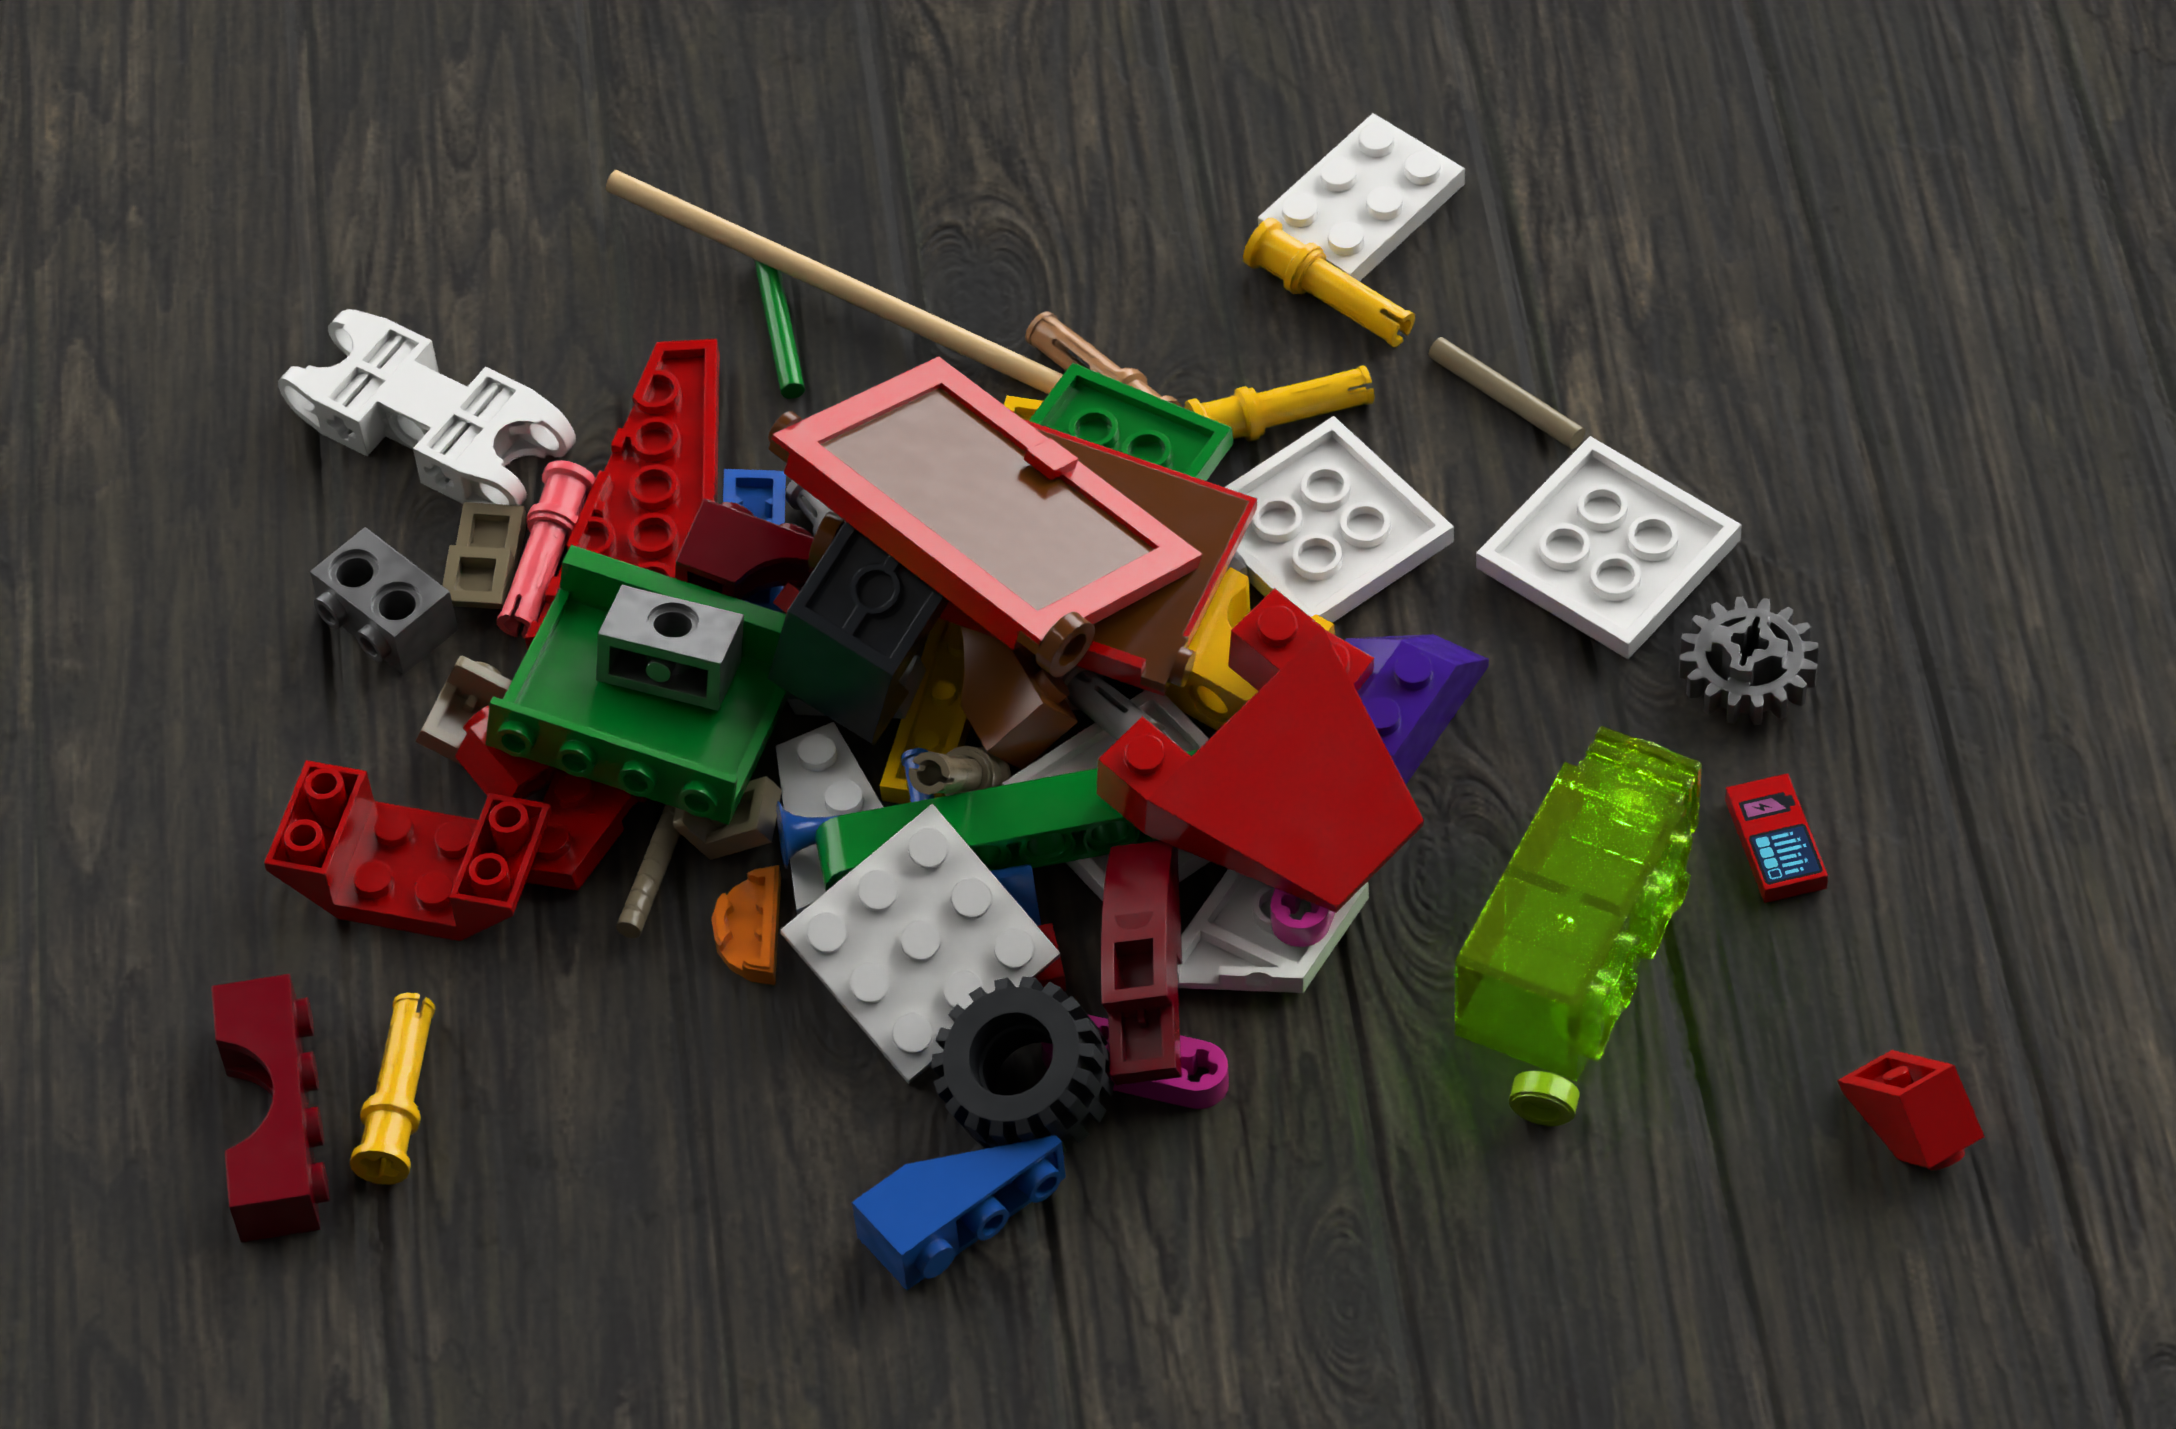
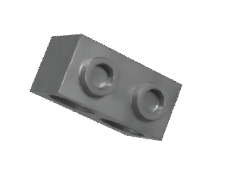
[310,527,458,675]

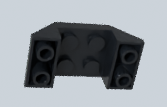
[768,521,950,746]

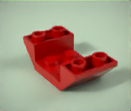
[264,760,552,941]

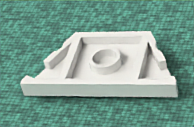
[1177,869,1369,993]

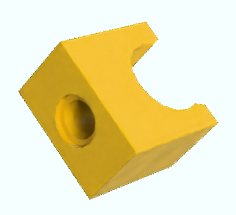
[1165,567,1335,731]

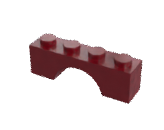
[675,498,925,656]
[211,973,330,1242]

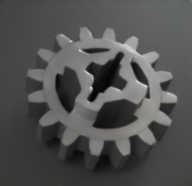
[1679,596,1819,725]

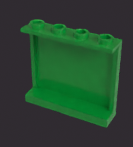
[486,545,790,825]

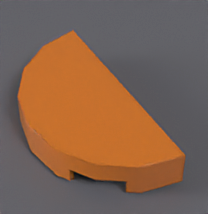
[711,865,781,985]

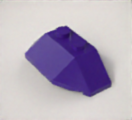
[1345,634,1489,784]

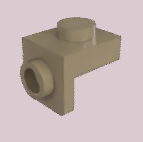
[415,656,512,765]
[673,776,782,860]

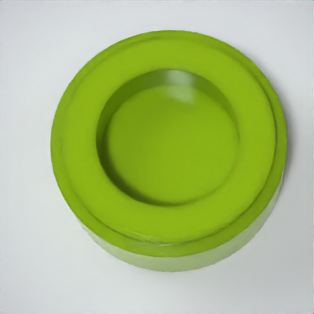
[1509,1071,1580,1126]

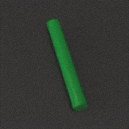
[754,259,805,399]

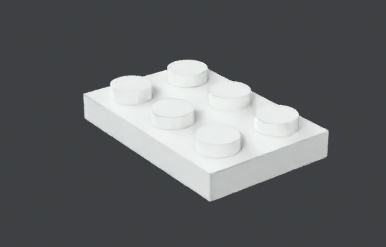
[1258,113,1465,282]

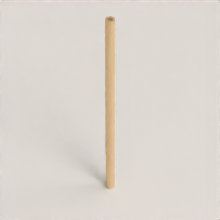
[606,170,1063,394]

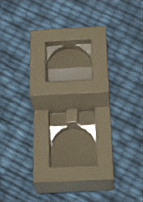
[442,502,527,609]

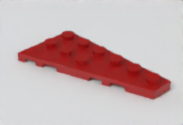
[525,339,720,651]

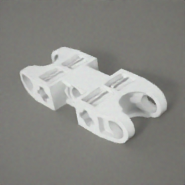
[278,309,576,506]

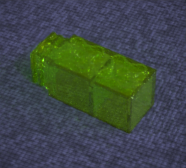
[1455,726,1702,1082]

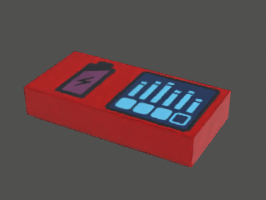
[1725,773,1828,903]

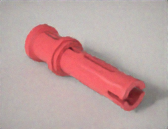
[497,461,596,638]

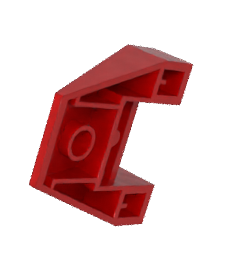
[1097,588,1424,913]

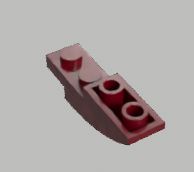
[1101,840,1182,1085]

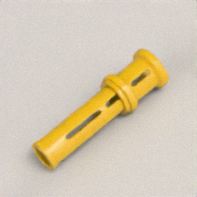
[1243,218,1415,347]
[1185,365,1375,442]
[350,993,435,1185]

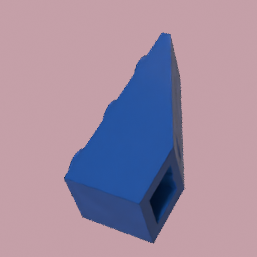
[852,1135,1066,1290]

